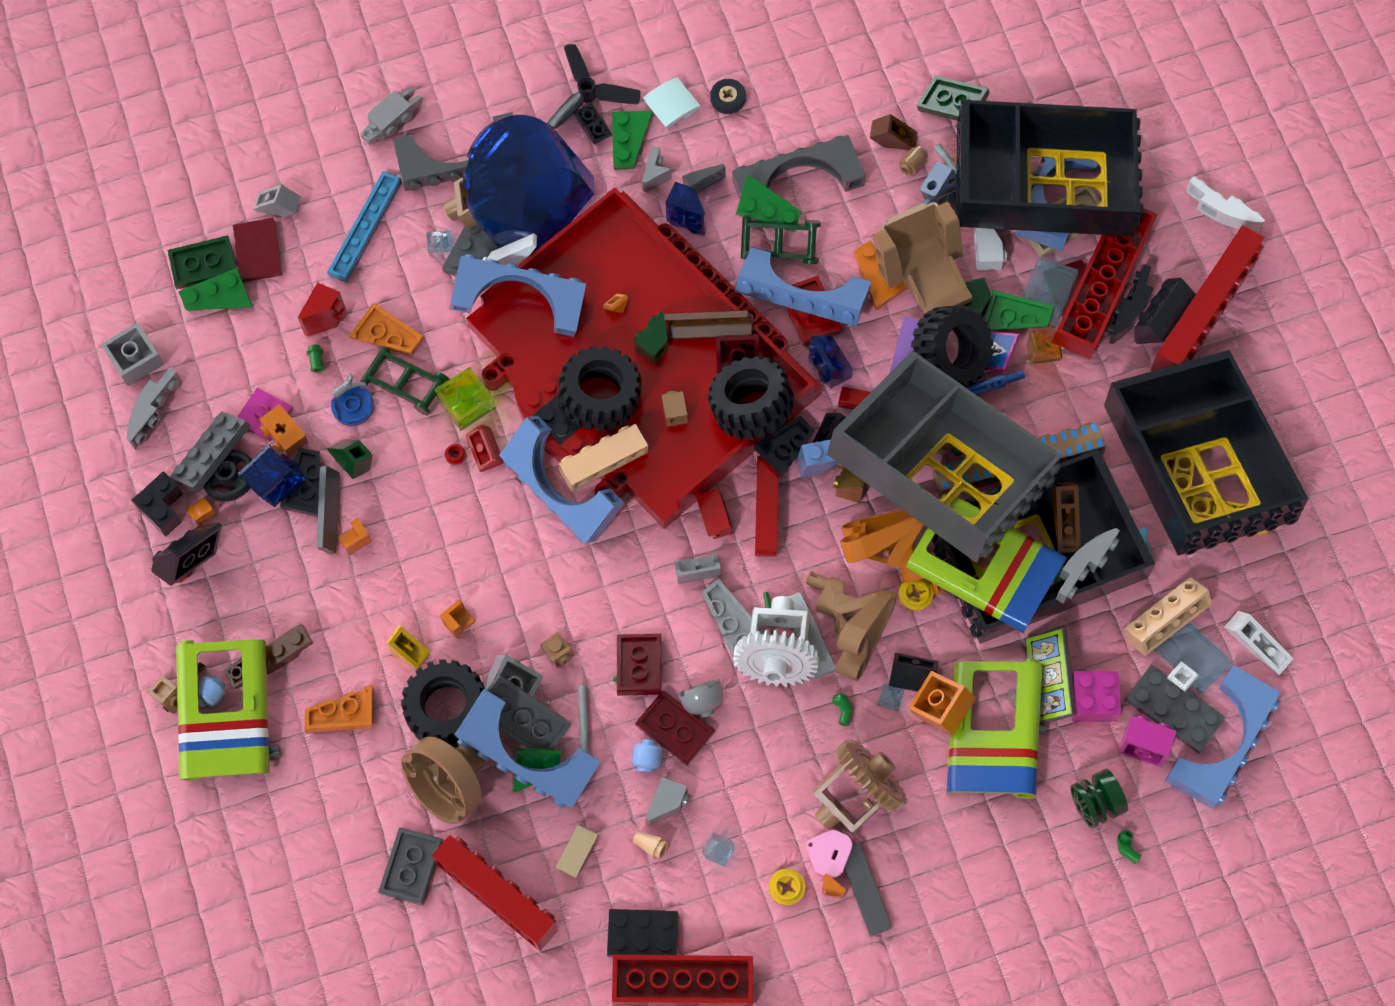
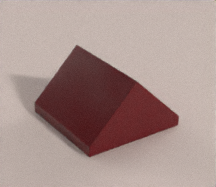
[716,334,759,374]

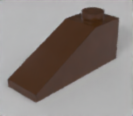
[1052,482,1081,553]

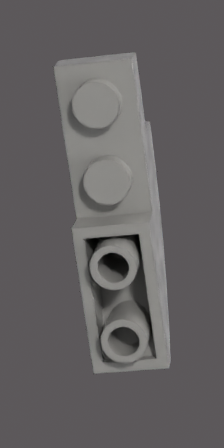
[127,368,181,449]
[1056,528,1120,604]

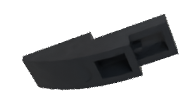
[1107,264,1154,344]

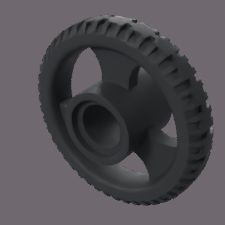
[203,450,256,502]

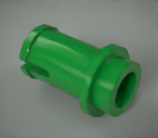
[306,344,324,373]

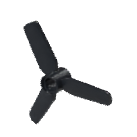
[547,44,641,129]

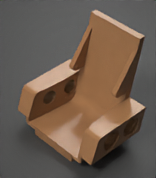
[873,202,973,314]

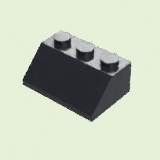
[1135,277,1196,344]
[151,523,222,586]

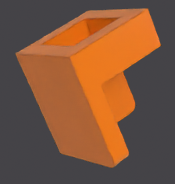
[339,518,372,555]
[439,600,475,638]

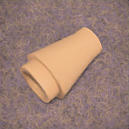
[633,831,668,859]

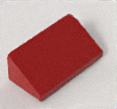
[838,386,871,410]
[466,424,504,472]

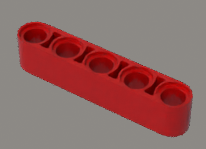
[755,456,778,557]

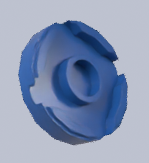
[331,386,374,426]

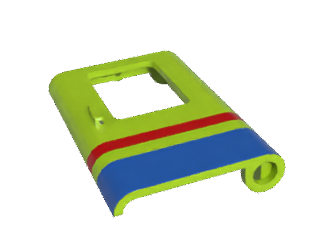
[906,494,1067,633]
[946,659,1042,799]

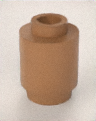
[899,146,928,176]

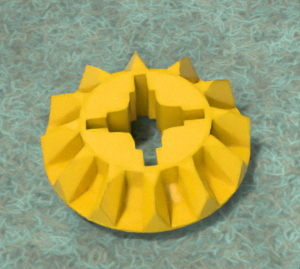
[898,579,934,611]
[769,869,805,906]

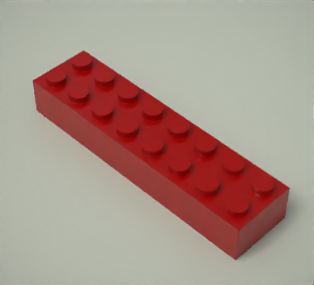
[1051,208,1158,360]
[1151,225,1265,371]

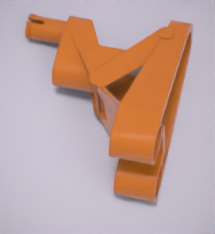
[840,509,946,595]

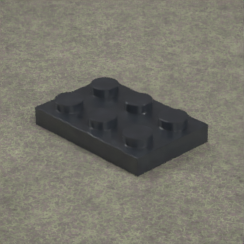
[607,909,678,957]

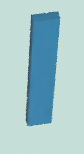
[327,171,402,283]

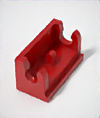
[696,488,734,539]

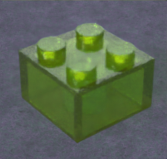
[434,367,496,431]

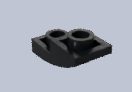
[574,103,612,145]

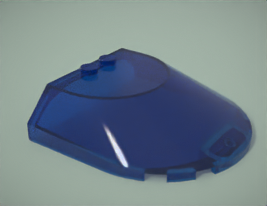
[463,114,594,257]

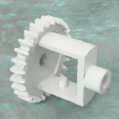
[733,596,819,687]

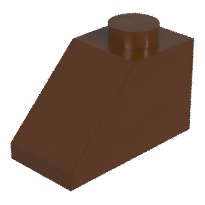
[870,114,917,150]

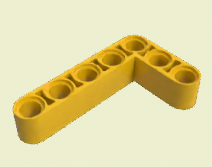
[1171,453,1270,534]

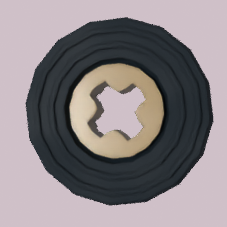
[710,79,746,114]

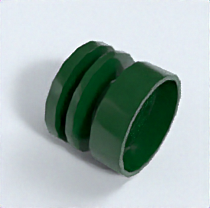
[1070,769,1128,829]

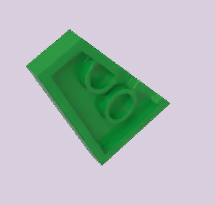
[612,110,653,170]
[735,174,801,233]
[178,268,253,311]
[984,290,1055,331]

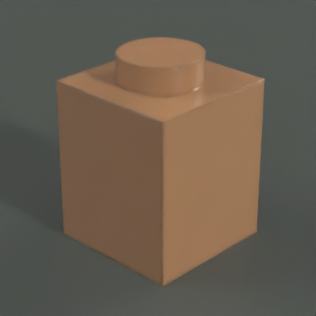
[662,391,688,427]

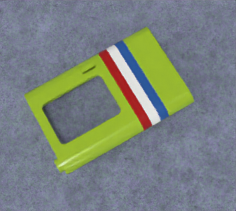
[176,639,270,781]

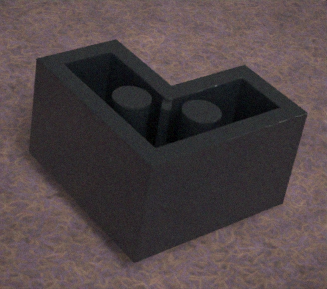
[131,471,183,537]

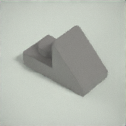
[642,146,671,192]

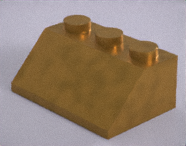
[833,464,867,503]

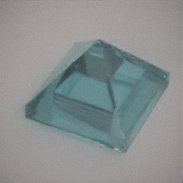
[877,684,905,711]

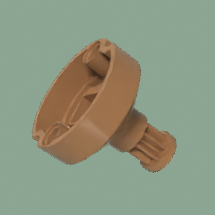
[401,734,505,824]

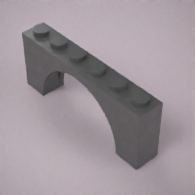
[393,112,525,191]
[732,135,866,221]

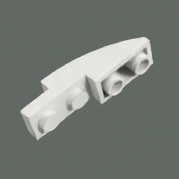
[1185,176,1265,232]

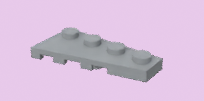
[702,578,764,673]

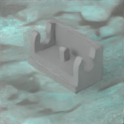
[674,553,721,584]

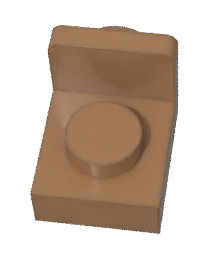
[540,632,574,667]
[147,676,178,714]

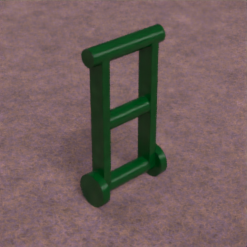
[740,216,821,264]
[360,346,450,416]

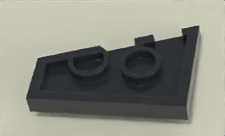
[754,415,815,478]
[280,447,321,517]

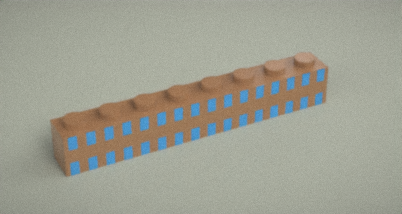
[932,423,1107,498]

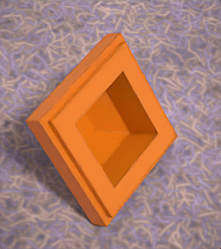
[603,293,628,313]

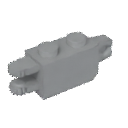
[360,88,423,145]

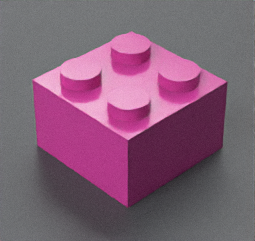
[1072,671,1121,722]
[1118,716,1176,767]

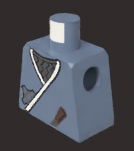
[920,161,956,205]

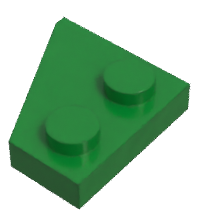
[512,748,561,792]

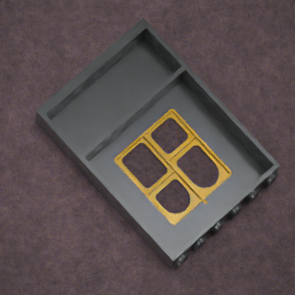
[827,351,1062,563]

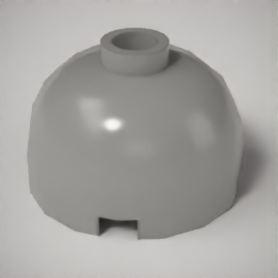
[678,679,724,718]

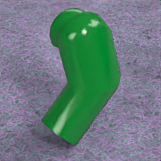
[832,693,853,727]
[1117,830,1142,864]

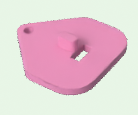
[806,830,853,878]

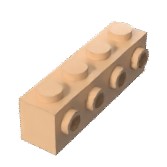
[559,424,648,492]
[1124,577,1212,656]

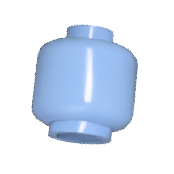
[198,675,226,709]
[632,739,663,773]

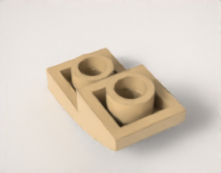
[556,824,598,878]

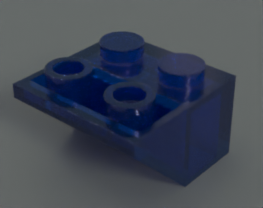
[665,181,706,235]
[808,335,853,389]
[238,444,305,507]

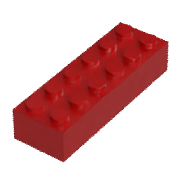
[431,835,558,952]
[612,955,753,1006]

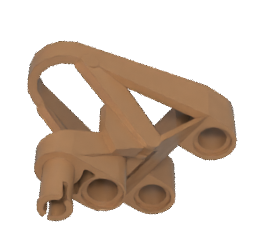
[806,571,896,681]

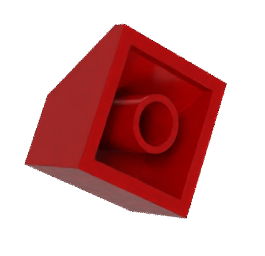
[298,282,347,337]

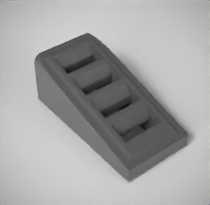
[682,164,726,196]

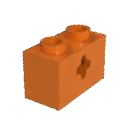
[259,404,308,457]

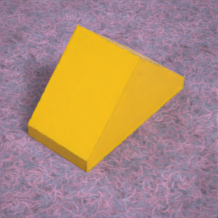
[386,625,430,669]

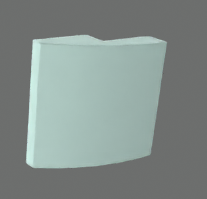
[643,77,701,130]

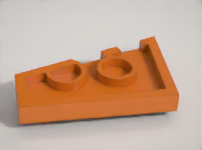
[853,240,908,311]
[349,303,425,355]
[305,684,373,733]

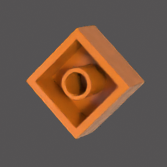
[908,671,976,736]

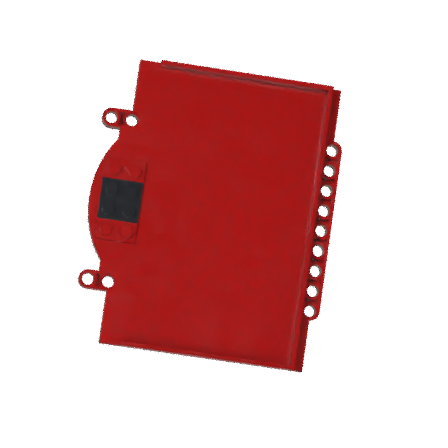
[466,187,822,529]

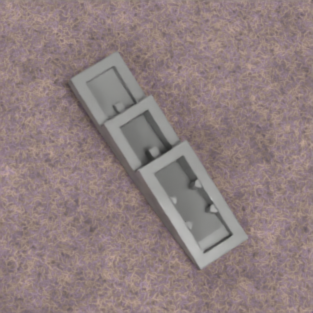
[787,592,836,679]

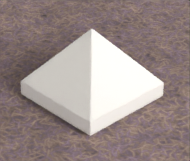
[1167,661,1199,692]

